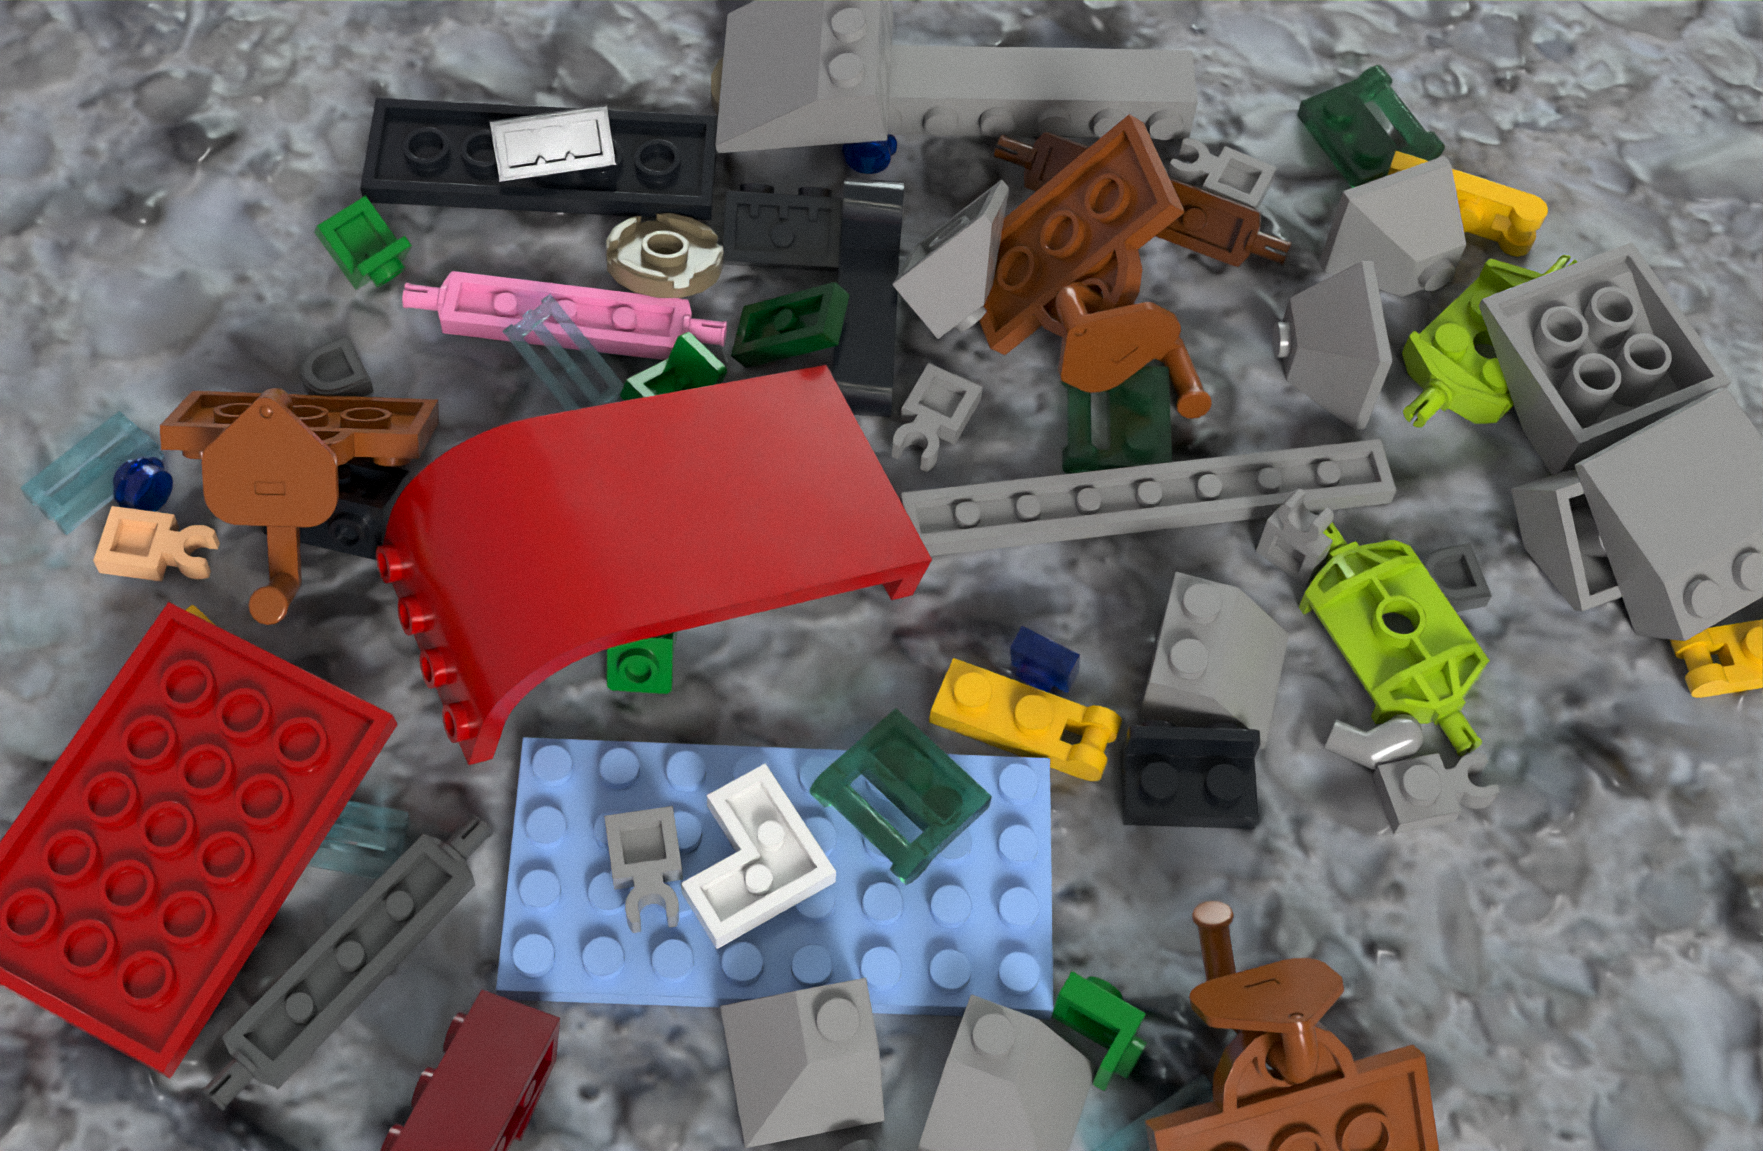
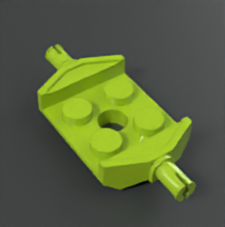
[1402,255,1578,428]
[1299,522,1490,757]

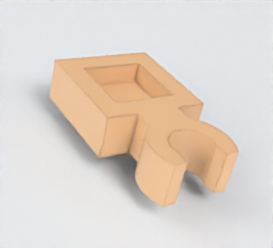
[93,506,220,582]

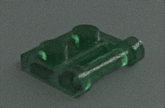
[1297,65,1445,188]
[1061,366,1172,474]
[809,708,992,885]

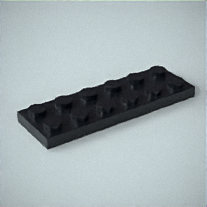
[360,98,718,220]

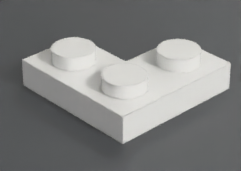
[681,763,836,949]

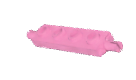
[402,271,727,360]

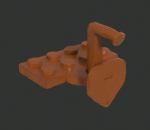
[979,114,1212,419]
[160,388,439,625]
[1145,901,1439,1151]

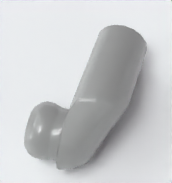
[1324,714,1423,770]

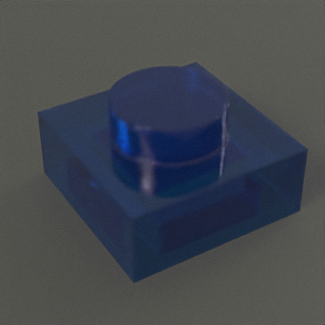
[1010,626,1080,693]

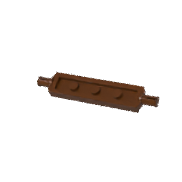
[994,132,1292,267]

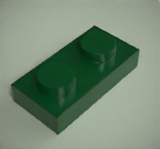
[731,282,850,368]

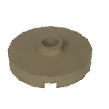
[605,213,724,298]

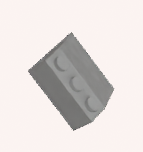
[715,0,894,153]
[1479,242,1731,475]
[1575,388,1763,641]

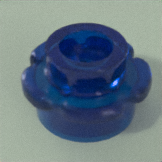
[842,134,898,174]
[113,456,173,512]

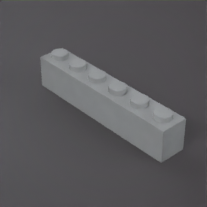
[887,45,1198,140]

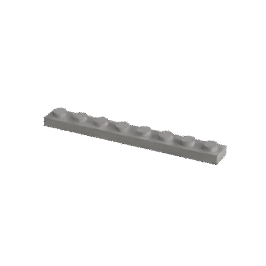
[900,439,1397,556]

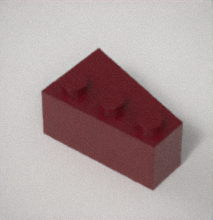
[380,989,560,1151]

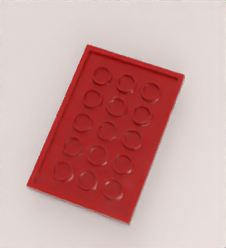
[0,602,398,1079]

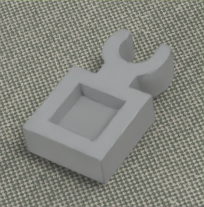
[1168,138,1277,210]
[892,363,983,472]
[1256,488,1334,587]
[1372,753,1500,835]
[604,806,683,933]

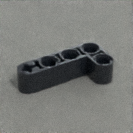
[832,178,904,417]

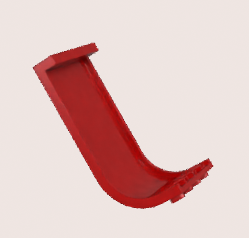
[376,365,932,765]

